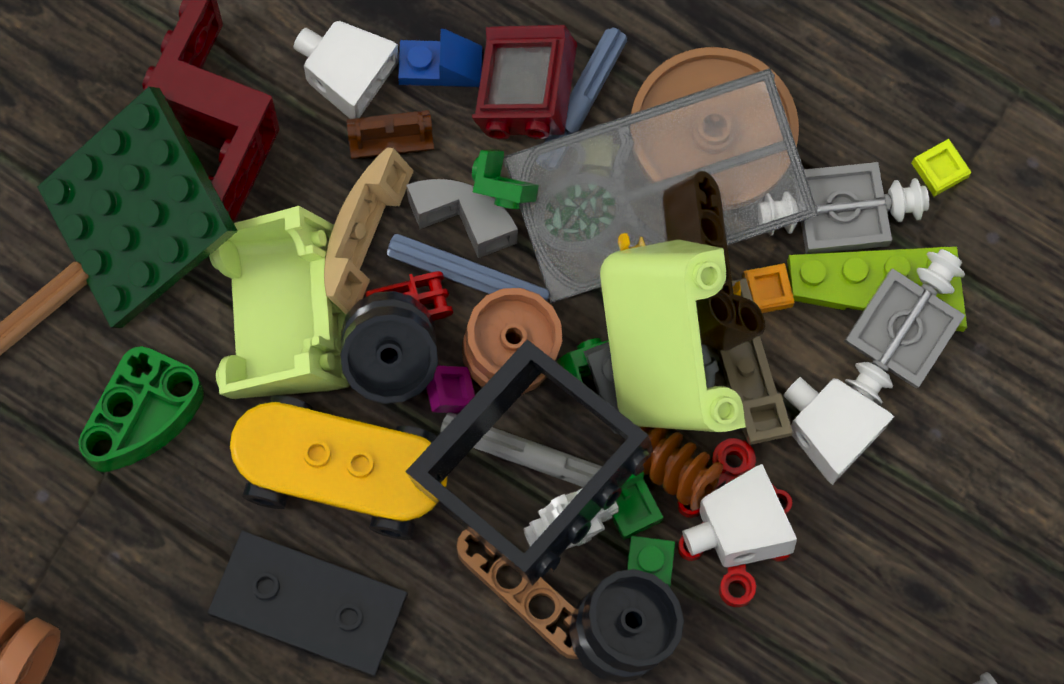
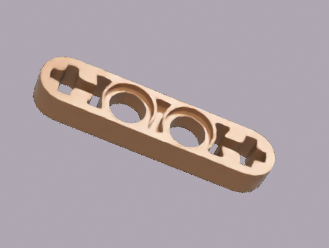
[457,530,579,659]

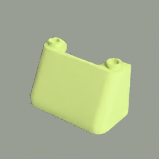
[209,206,350,399]
[600,239,746,432]

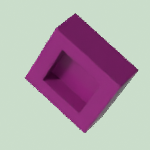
[426,366,475,413]

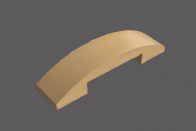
[324,148,414,314]

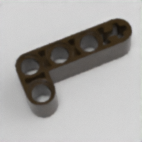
[663,171,765,351]

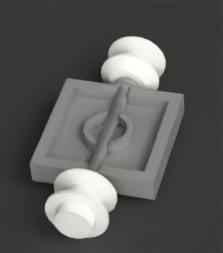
[757,162,929,254]
[843,249,965,405]

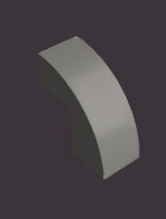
[406,179,518,258]

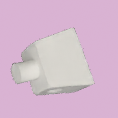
[293,21,399,119]
[783,377,894,485]
[682,464,797,567]

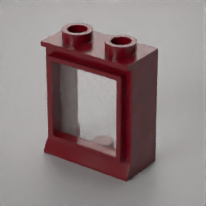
[472,25,577,139]

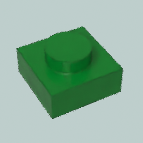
[627,536,675,587]

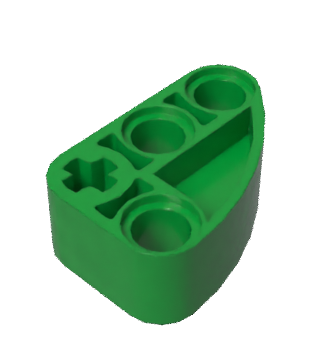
[78,346,204,472]

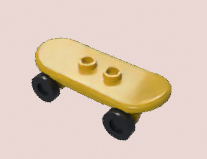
[230,395,448,540]

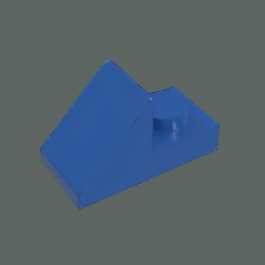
[398,29,483,87]

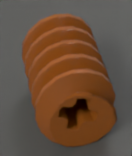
[640,427,723,511]

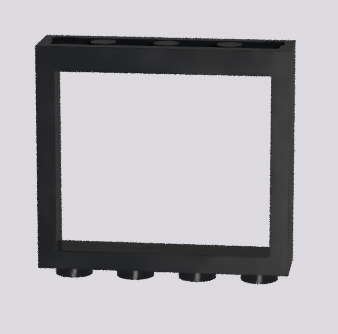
[405,339,654,586]

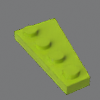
[787,247,967,332]

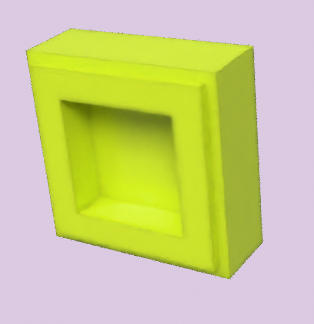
[911,139,972,197]

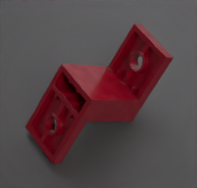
[143,0,280,223]

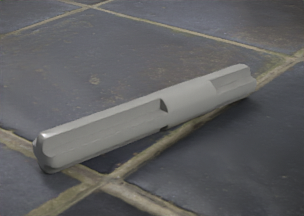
[441,413,602,487]

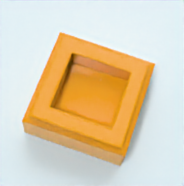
[742,263,795,313]

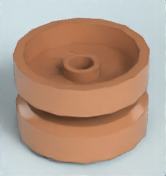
[462,288,563,394]
[0,599,60,684]

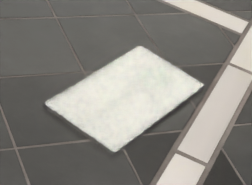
[504,68,819,303]

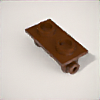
[347,110,434,159]

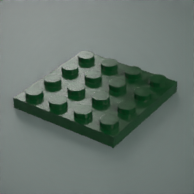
[37,87,238,328]

